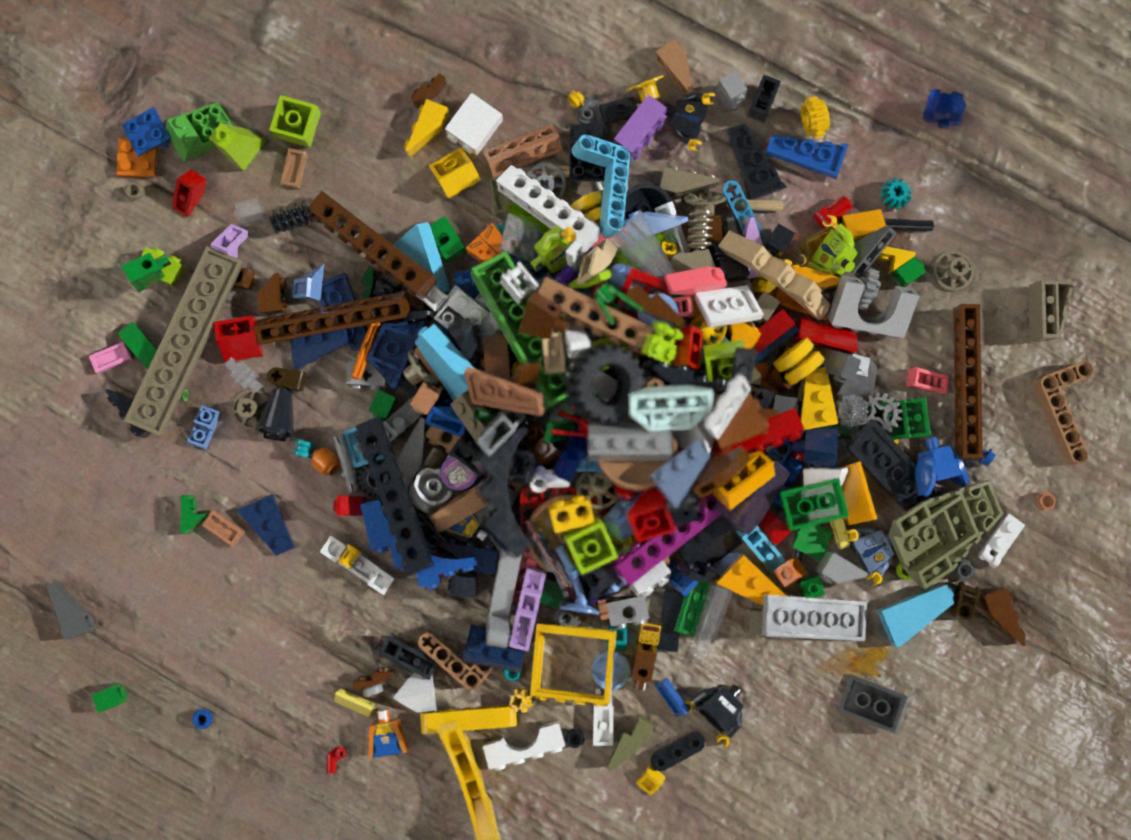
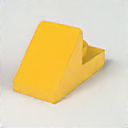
[877,246,916,274]

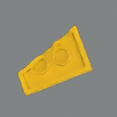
[801,367,838,430]

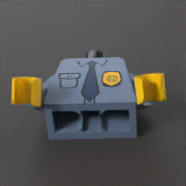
[844,526,895,586]

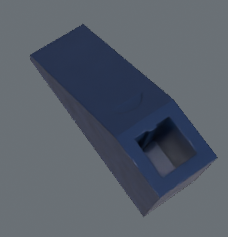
[442,539,499,575]

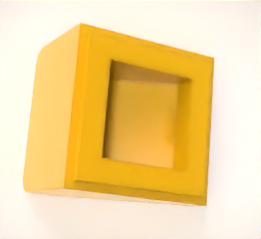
[636,765,665,796]

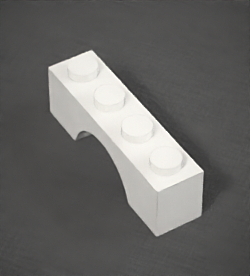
[482,720,565,771]

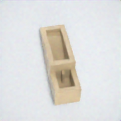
[577,238,618,285]

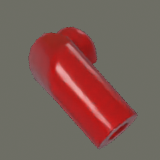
[326,746,346,774]

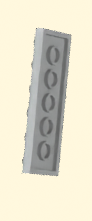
[762,595,867,641]

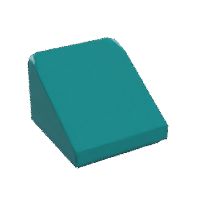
[606,626,627,651]

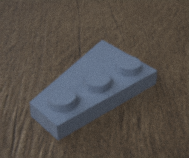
[650,440,710,509]

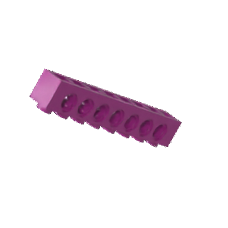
[611,493,728,586]

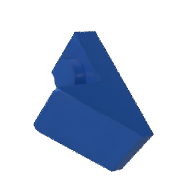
[667,559,698,597]

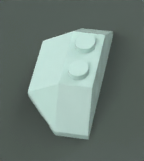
[630,385,713,431]

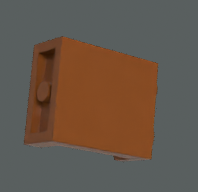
[707,393,769,452]

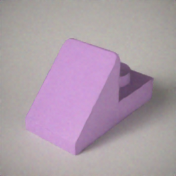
[210,224,248,258]

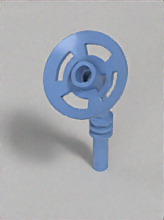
[556,545,600,615]

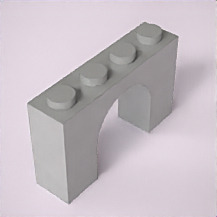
[827,275,920,339]

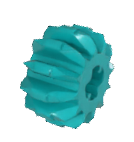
[879,177,913,210]

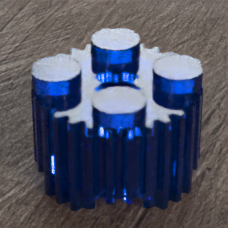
[922,89,967,129]

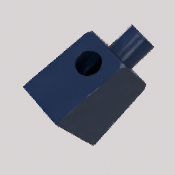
[793,429,838,468]

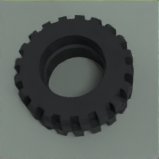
[564,345,646,424]

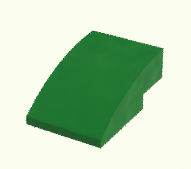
[868,397,932,440]

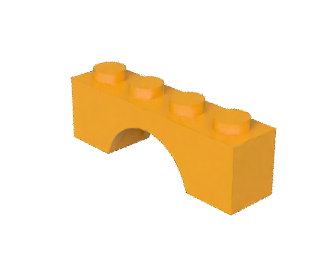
[682,295,761,348]

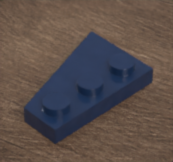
[290,329,348,370]
[236,495,296,556]

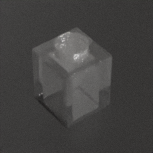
[234,197,267,226]

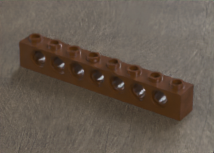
[308,191,438,299]
[253,291,410,345]
[953,304,983,459]

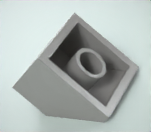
[814,552,868,584]

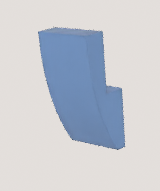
[187,405,220,450]

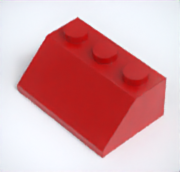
[792,317,857,354]

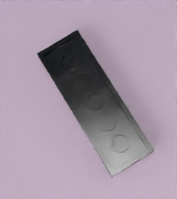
[845,419,943,512]

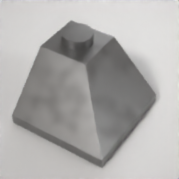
[836,354,877,402]

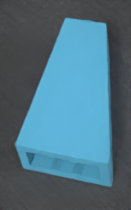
[393,222,451,294]
[415,324,474,401]
[877,584,954,648]

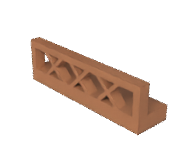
[483,125,563,177]

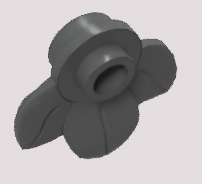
[577,95,607,125]
[554,594,587,626]

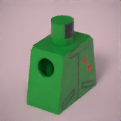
[121,253,171,292]

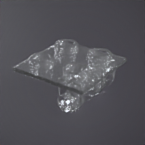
[499,213,540,263]

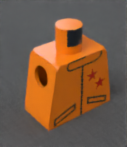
[466,223,511,264]

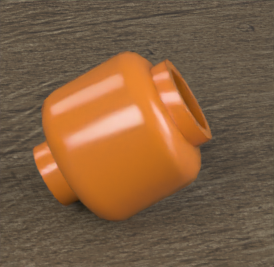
[311,447,340,476]

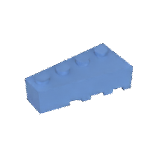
[602,488,659,541]

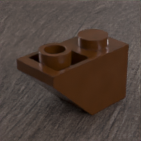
[257,272,289,316]

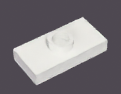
[566,237,586,270]

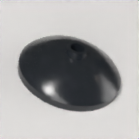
[621,183,671,240]

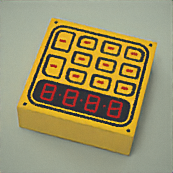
[638,623,661,645]

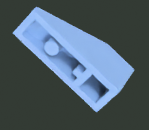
[624,211,689,243]

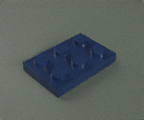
[462,625,525,673]

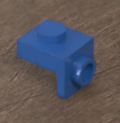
[773,453,804,487]

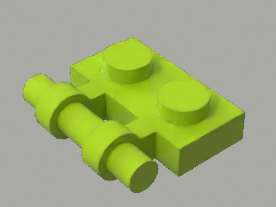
[641,321,683,365]

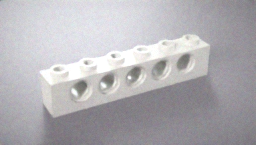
[496,165,600,253]

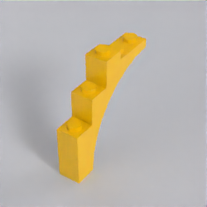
[437,721,501,840]

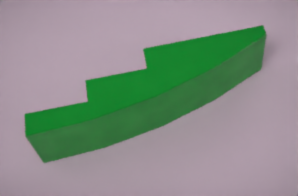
[117,321,157,370]

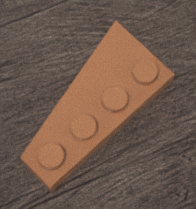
[464,367,545,415]

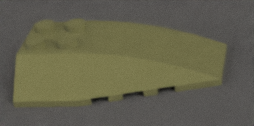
[889,480,1003,589]

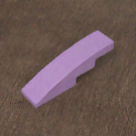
[509,566,547,651]

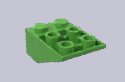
[166,102,232,163]

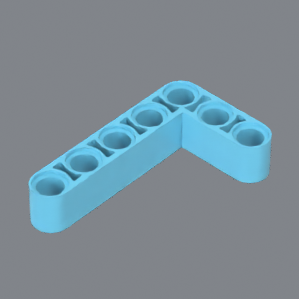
[572,135,630,238]

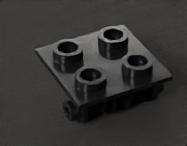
[708,241,750,280]

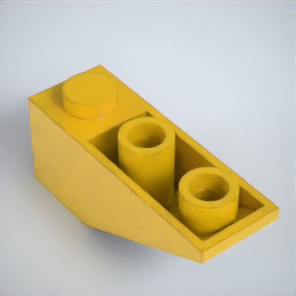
[404,99,449,157]

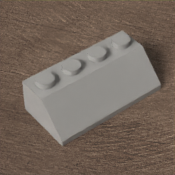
[589,421,672,461]

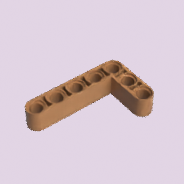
[1033,361,1094,465]

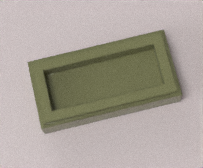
[488,176,514,216]

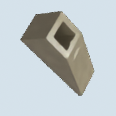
[660,166,720,198]

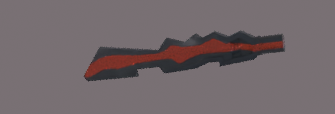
[524,520,577,603]

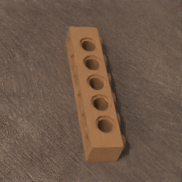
[538,277,655,355]

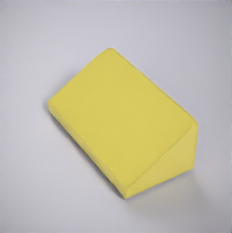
[334,688,375,717]

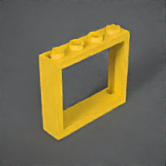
[530,623,617,707]

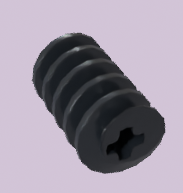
[269,200,313,234]

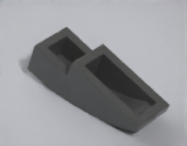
[475,409,526,457]

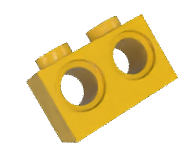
[547,495,594,533]

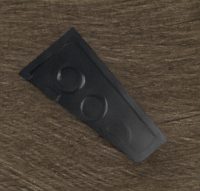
[726,123,787,200]

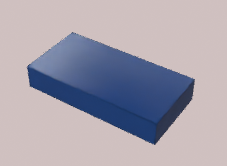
[654,678,690,717]

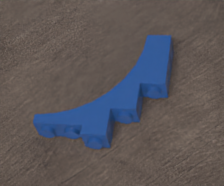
[361,500,478,590]

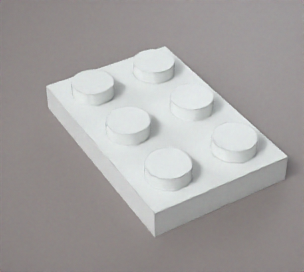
[694,285,763,328]
[705,374,751,440]

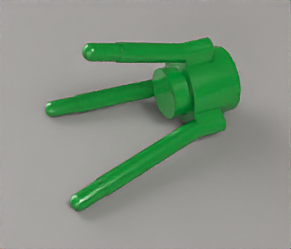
[594,284,643,325]

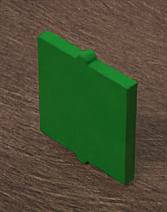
[791,524,833,561]

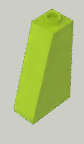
[209,123,266,171]

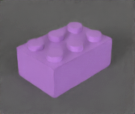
[613,95,667,164]

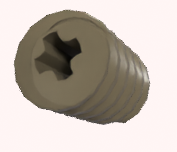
[686,209,714,251]

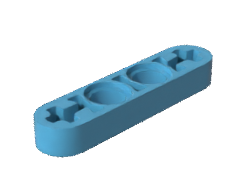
[722,180,765,245]

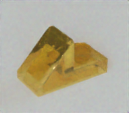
[848,645,890,677]

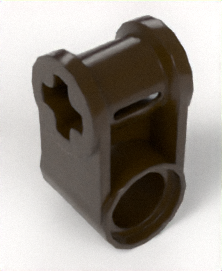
[267,367,307,392]
[950,581,981,620]

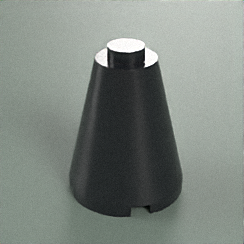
[255,387,294,442]

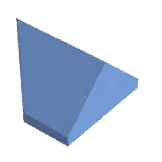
[292,264,324,301]

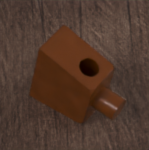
[519,292,570,340]
[631,640,657,691]

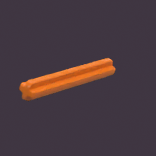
[350,322,382,380]

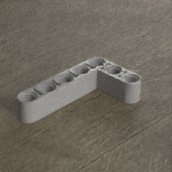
[486,548,522,648]

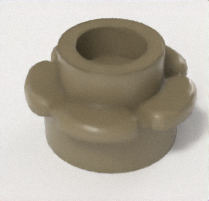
[126,183,145,201]

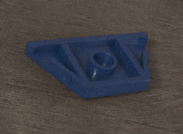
[367,321,426,390]

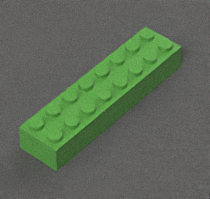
[470,251,570,410]

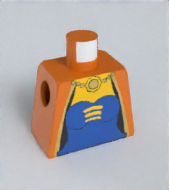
[369,709,409,759]

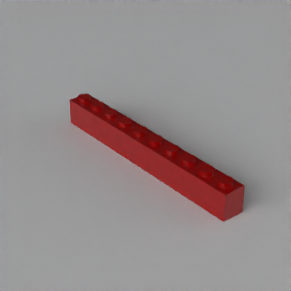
[612,408,805,502]

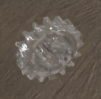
[225,357,263,392]

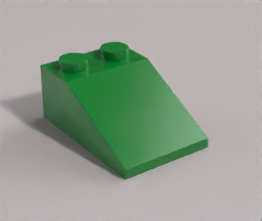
[778,478,849,531]

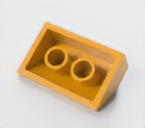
[837,462,877,525]

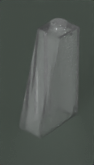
[610,210,676,280]
[688,584,733,660]

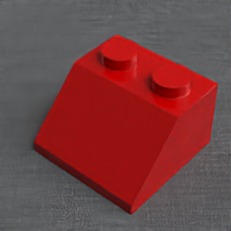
[627,489,676,543]

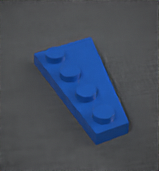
[765,135,848,179]

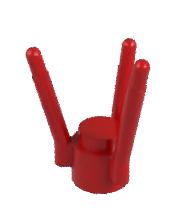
[550,407,589,439]

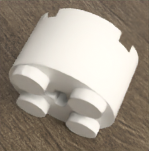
[409,468,452,514]

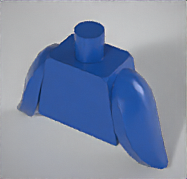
[915,437,969,496]

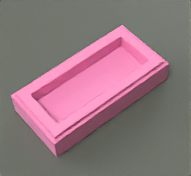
[89,342,133,374]

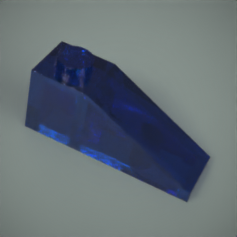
[552,424,589,483]

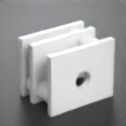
[500,262,538,305]

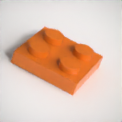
[116,138,158,178]

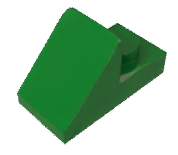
[180,495,209,534]

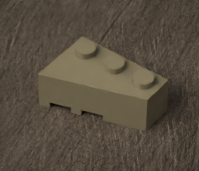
[1029,280,1076,341]

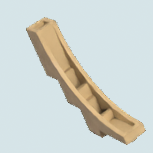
[718,230,831,321]

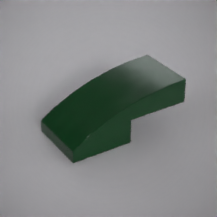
[360,265,376,300]

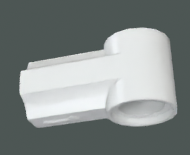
[530,466,569,492]

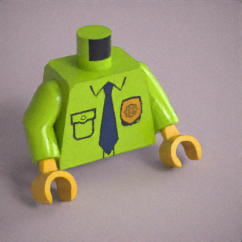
[796,215,857,275]
[530,225,582,273]

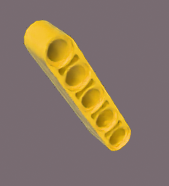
[420,704,517,734]

